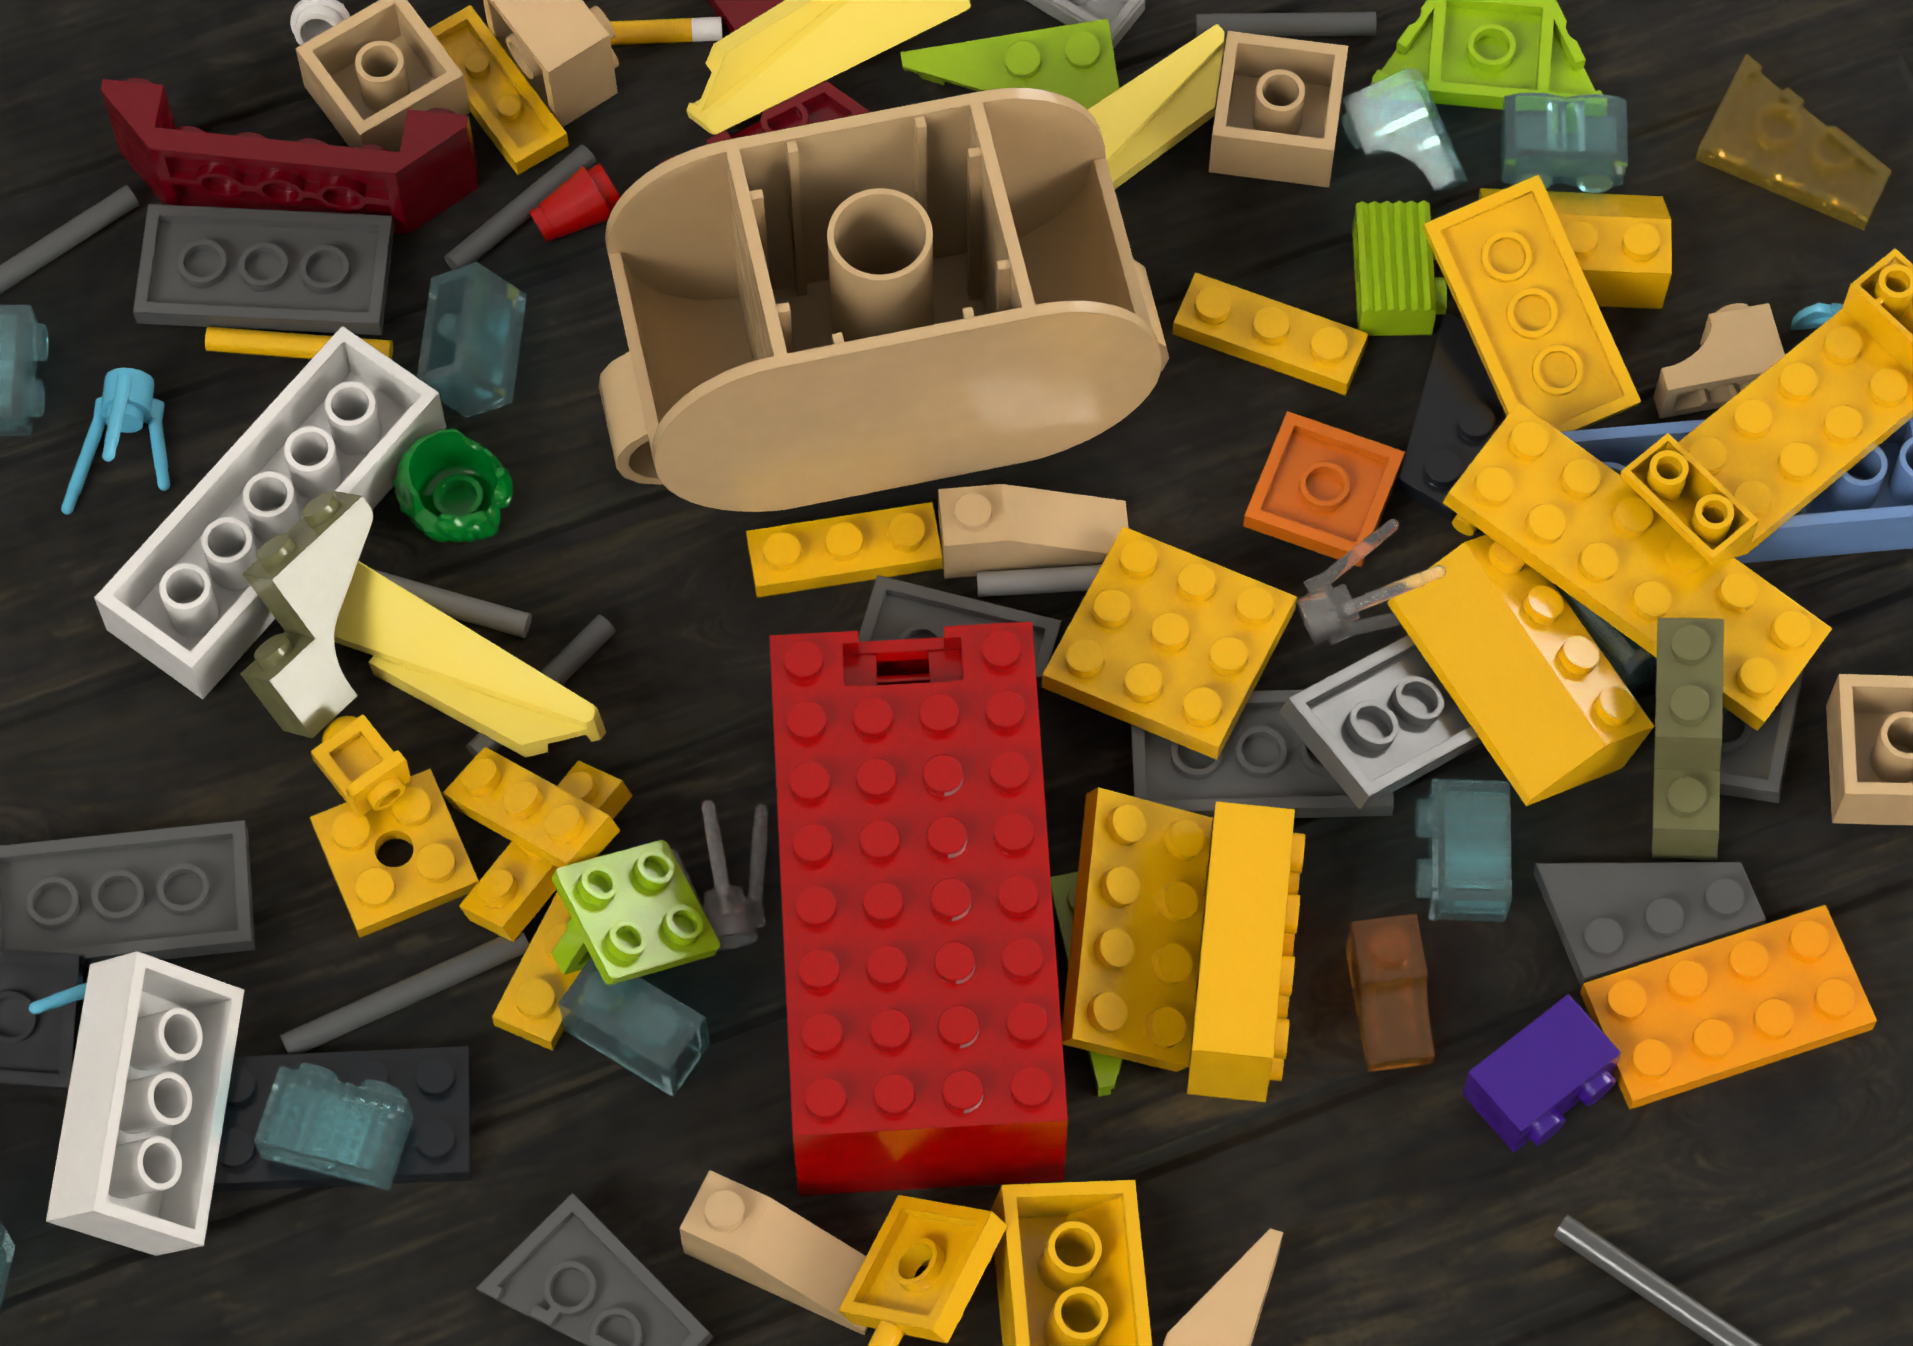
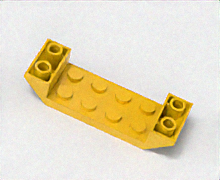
[1620,248,1913,564]

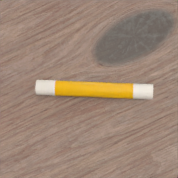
[609,17,723,45]

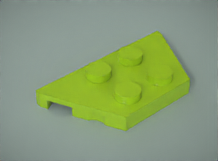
[1370,0,1605,119]

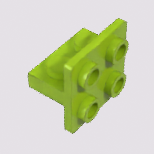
[552,840,721,985]

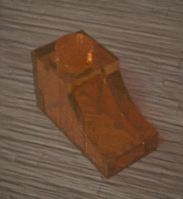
[1346,914,1435,1072]

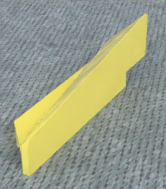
[686,0,971,135]
[1088,24,1226,190]
[334,561,606,758]

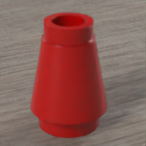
[529,163,620,243]

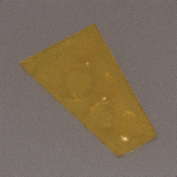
[1696,54,1891,230]

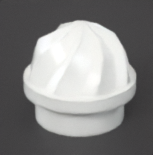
[290,0,350,45]

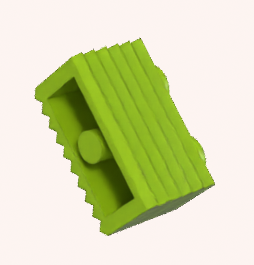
[1352,200,1447,336]

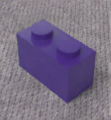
[1462,994,1621,1152]

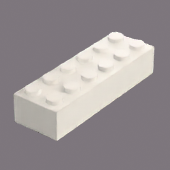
[94,326,446,699]

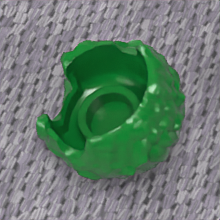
[393,428,513,543]

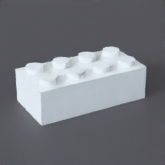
[46,951,244,1256]

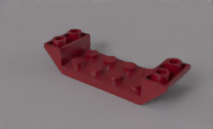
[100,78,480,235]

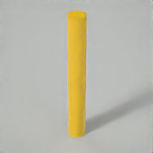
[205,326,393,360]

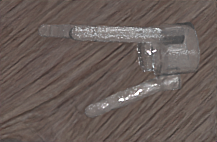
[1296,519,1446,645]
[671,800,768,950]

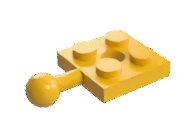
[310,716,479,938]
[838,1195,1008,1346]

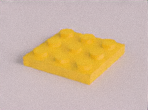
[1042,526,1297,760]

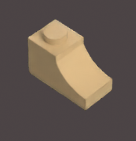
[1653,303,1785,419]

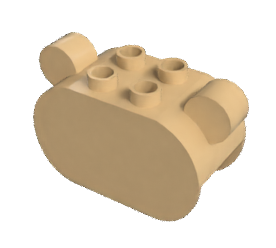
[599,88,1169,512]

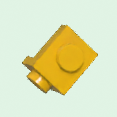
[311,714,411,817]

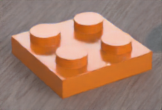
[1243,411,1405,568]

